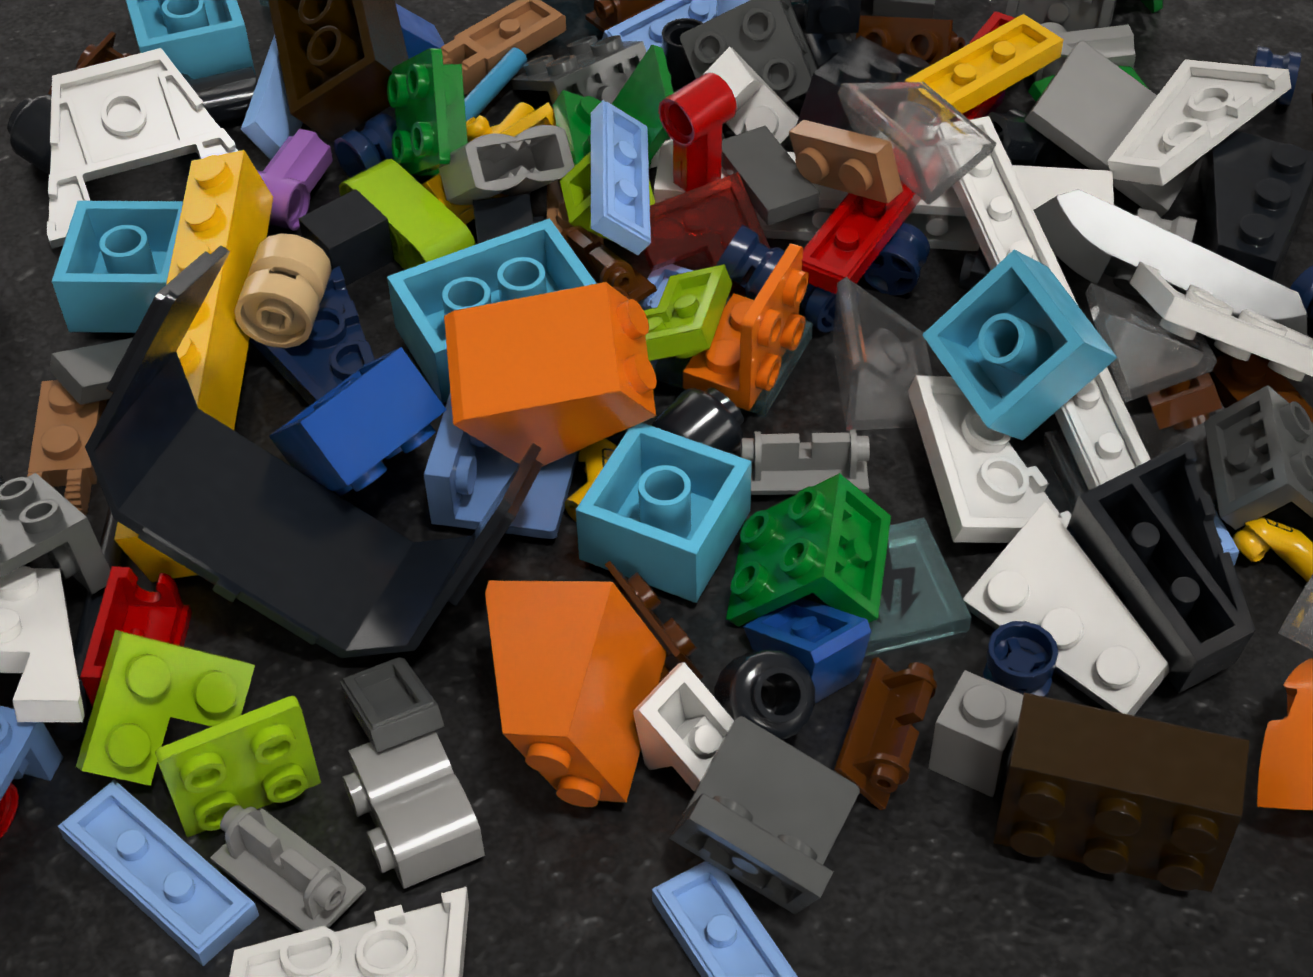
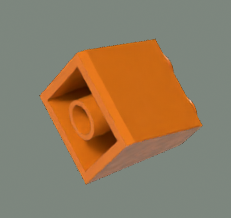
[444,282,657,467]
[485,580,667,807]

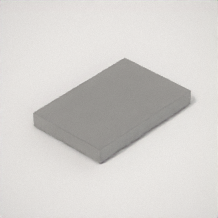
[1024,40,1201,218]

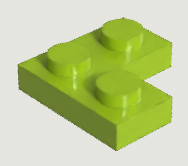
[644,264,732,361]
[76,630,255,786]

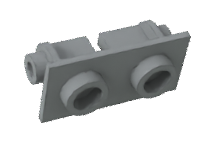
[740,430,870,495]
[210,805,366,932]

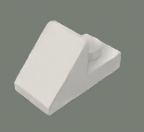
[703,47,799,147]
[633,662,734,792]

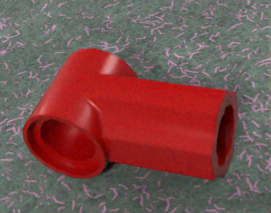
[658,73,737,192]

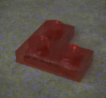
[643,172,770,303]

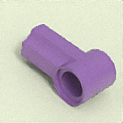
[257,129,333,231]

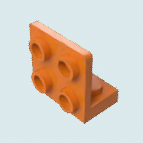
[683,243,809,411]

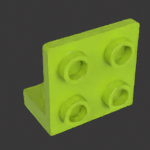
[155,696,321,838]

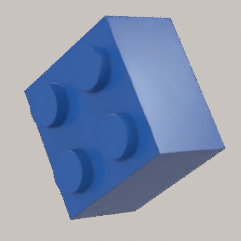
[269,347,447,496]

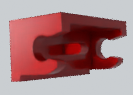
[80,566,192,707]

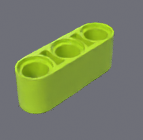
[339,159,476,270]

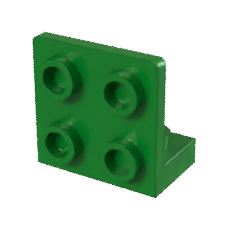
[553,45,674,168]
[387,48,468,178]
[726,473,891,627]

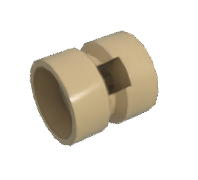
[234,233,332,348]

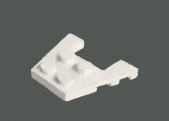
[47,48,238,248]
[0,566,85,722]

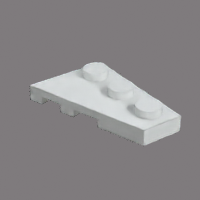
[1108,59,1291,186]
[1130,261,1313,382]

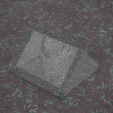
[838,82,997,205]
[833,277,933,431]
[1085,283,1217,403]

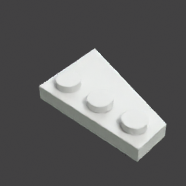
[908,375,1071,543]
[962,501,1169,716]
[229,887,469,977]

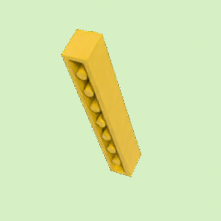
[114,150,273,582]

